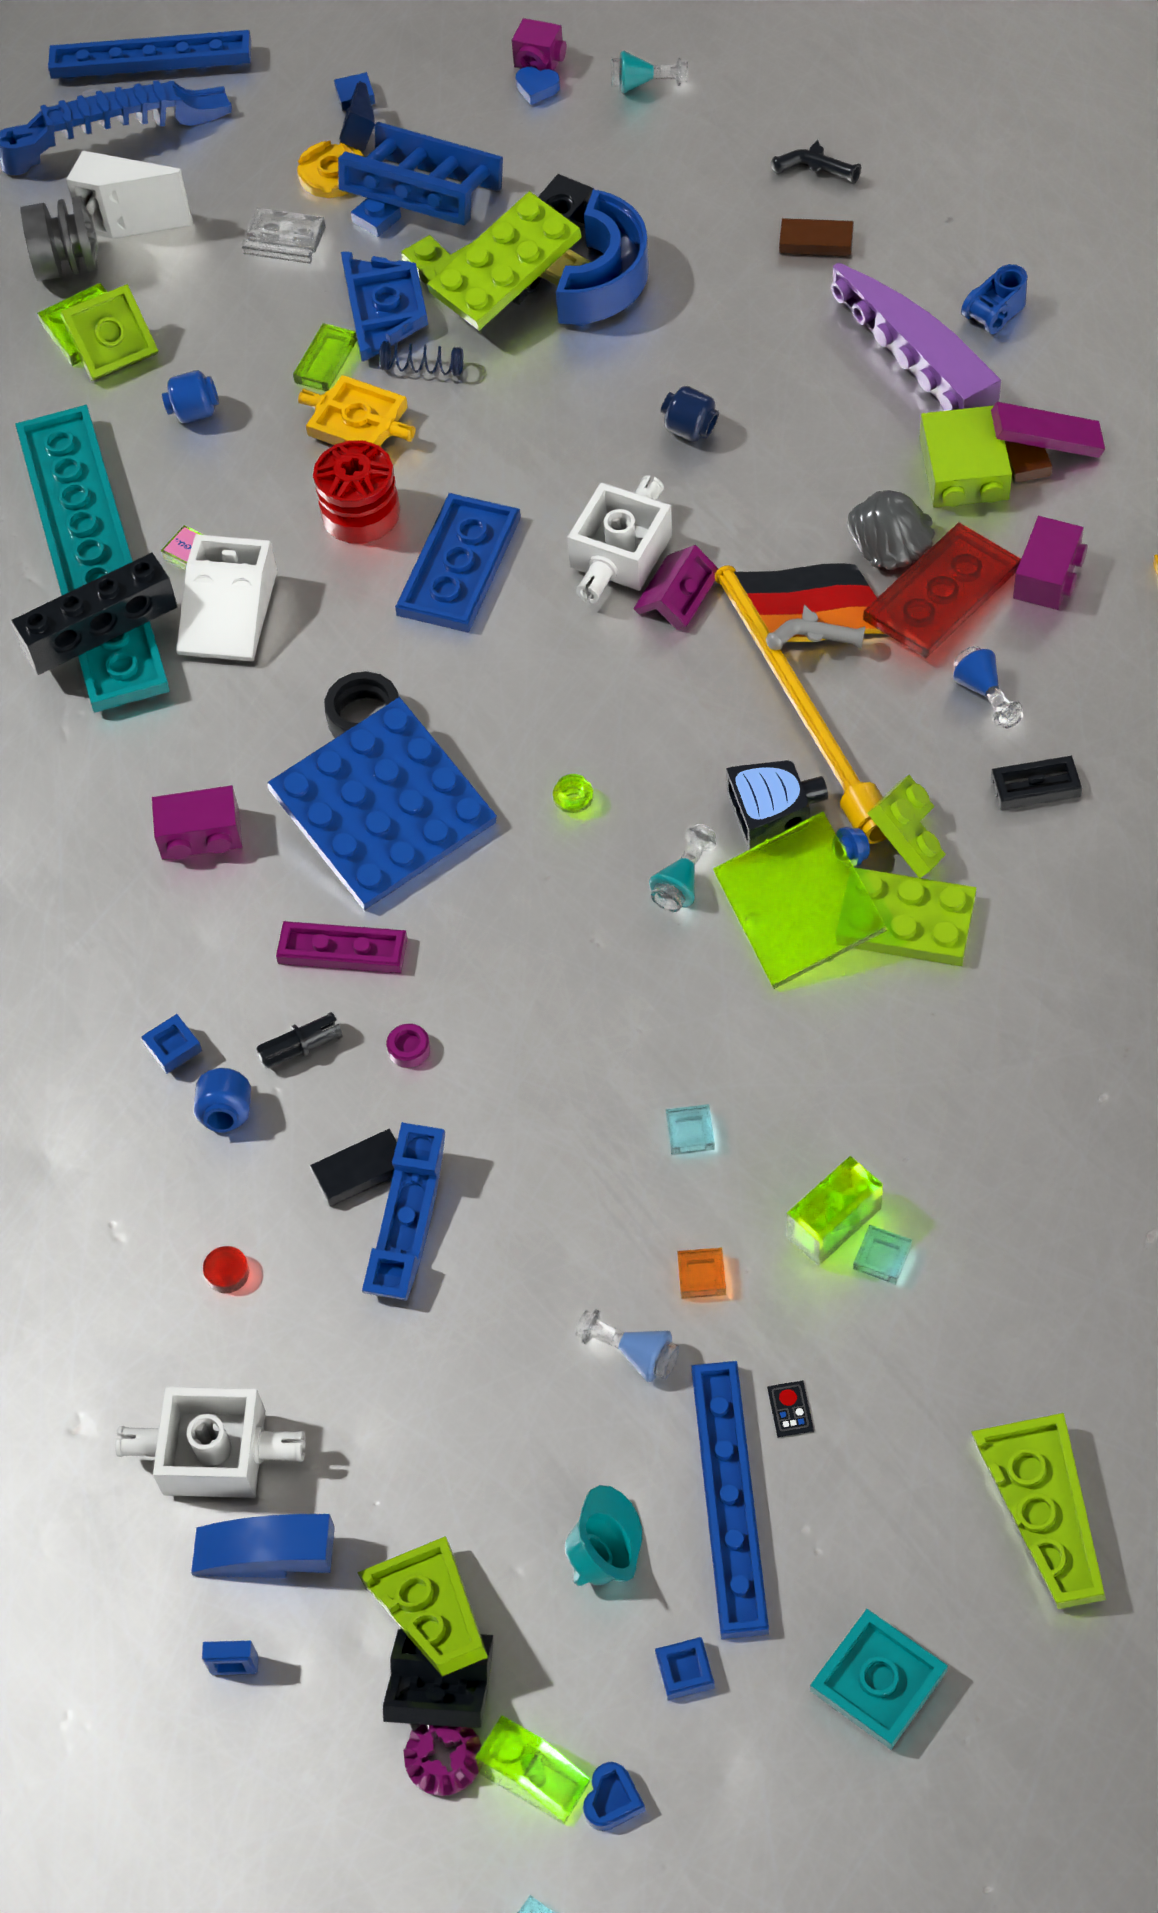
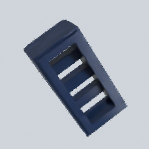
[339,81,375,151]

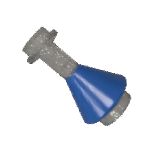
[953,646,1023,729]

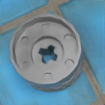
[21,196,99,282]

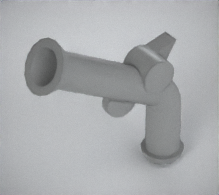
[766,604,865,651]

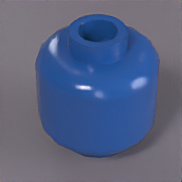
[162,370,219,424]
[194,1068,251,1133]

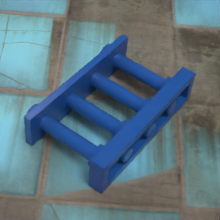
[338,122,503,226]

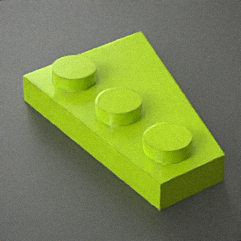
[357,1536,488,1676]

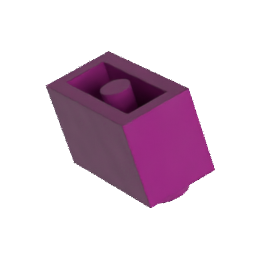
[1013,516,1088,610]
[152,785,243,860]

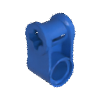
[961,264,1028,335]

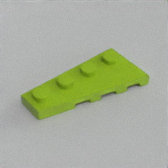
[971,1413,1106,1609]

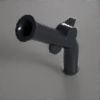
[771,140,861,184]

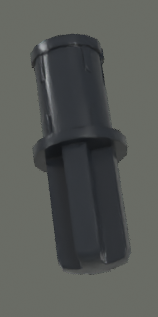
[256,1012,343,1068]

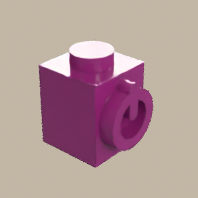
[511,18,567,71]

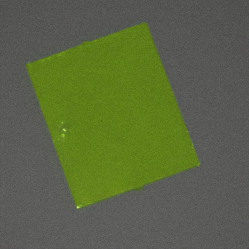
[713,811,887,989]

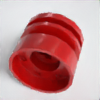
[313,440,400,544]

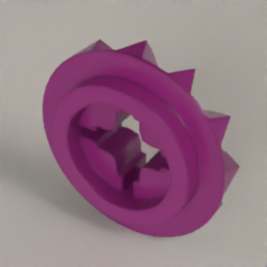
[403,1724,483,1796]

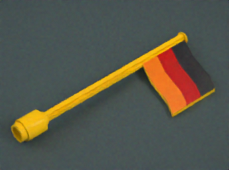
[715,563,897,844]

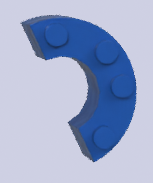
[556,189,649,326]

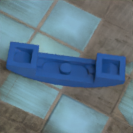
[362,1122,446,1301]

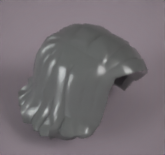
[847,490,935,571]

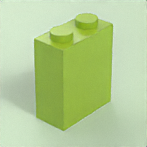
[919,406,1012,508]

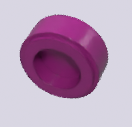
[386,1024,431,1068]

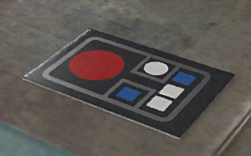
[767,1380,814,1438]

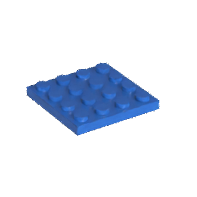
[267,697,497,911]

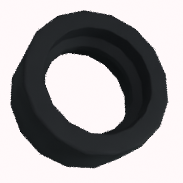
[324,671,399,738]

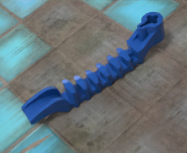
[0,80,232,175]

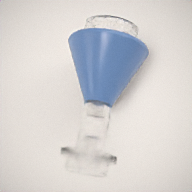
[575,1309,680,1382]

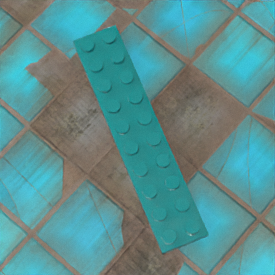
[15,404,170,713]

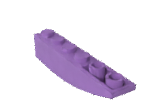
[831,263,1001,411]

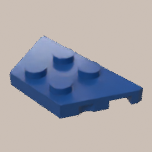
[341,251,428,361]

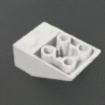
[66,151,193,238]
[176,534,278,661]

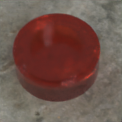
[203,1246,250,1293]

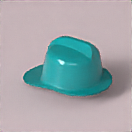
[565,1485,642,1586]

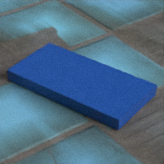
[395,493,521,633]

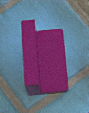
[633,545,718,630]

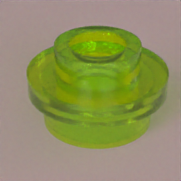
[553,774,594,813]

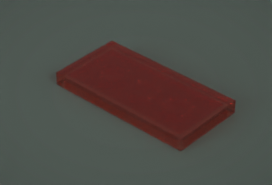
[863,522,1021,658]

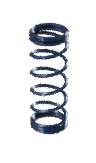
[379,341,464,376]

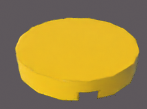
[297,141,364,198]

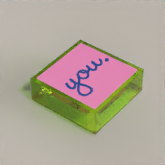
[161,525,203,570]

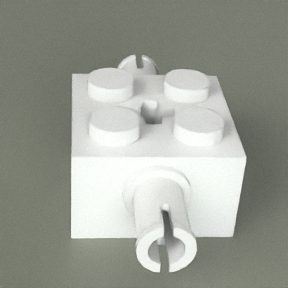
[567,475,672,604]
[115,1387,306,1498]

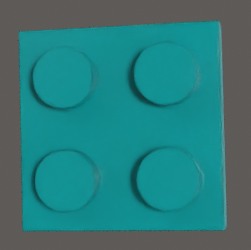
[810,1609,948,1750]

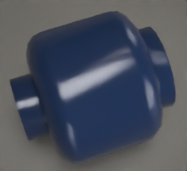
[660,386,719,442]

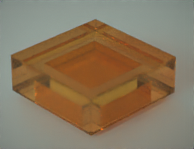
[677,1248,726,1299]

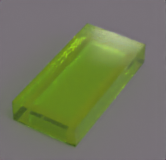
[293,323,357,391]

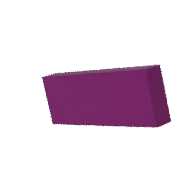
[991,402,1105,458]
[276,921,408,974]

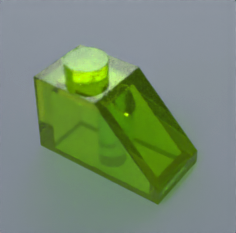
[475,1715,590,1825]

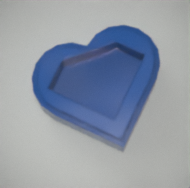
[515,67,560,105]
[583,1762,646,1831]

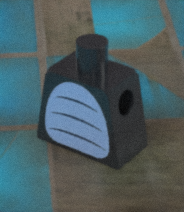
[726,760,828,853]

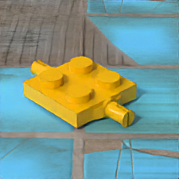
[298,375,416,446]

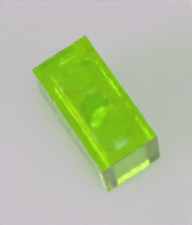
[786,1156,883,1266]

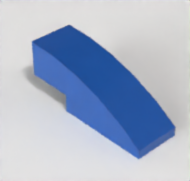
[191,1514,335,1578]

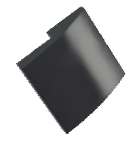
[383,1629,493,1728]

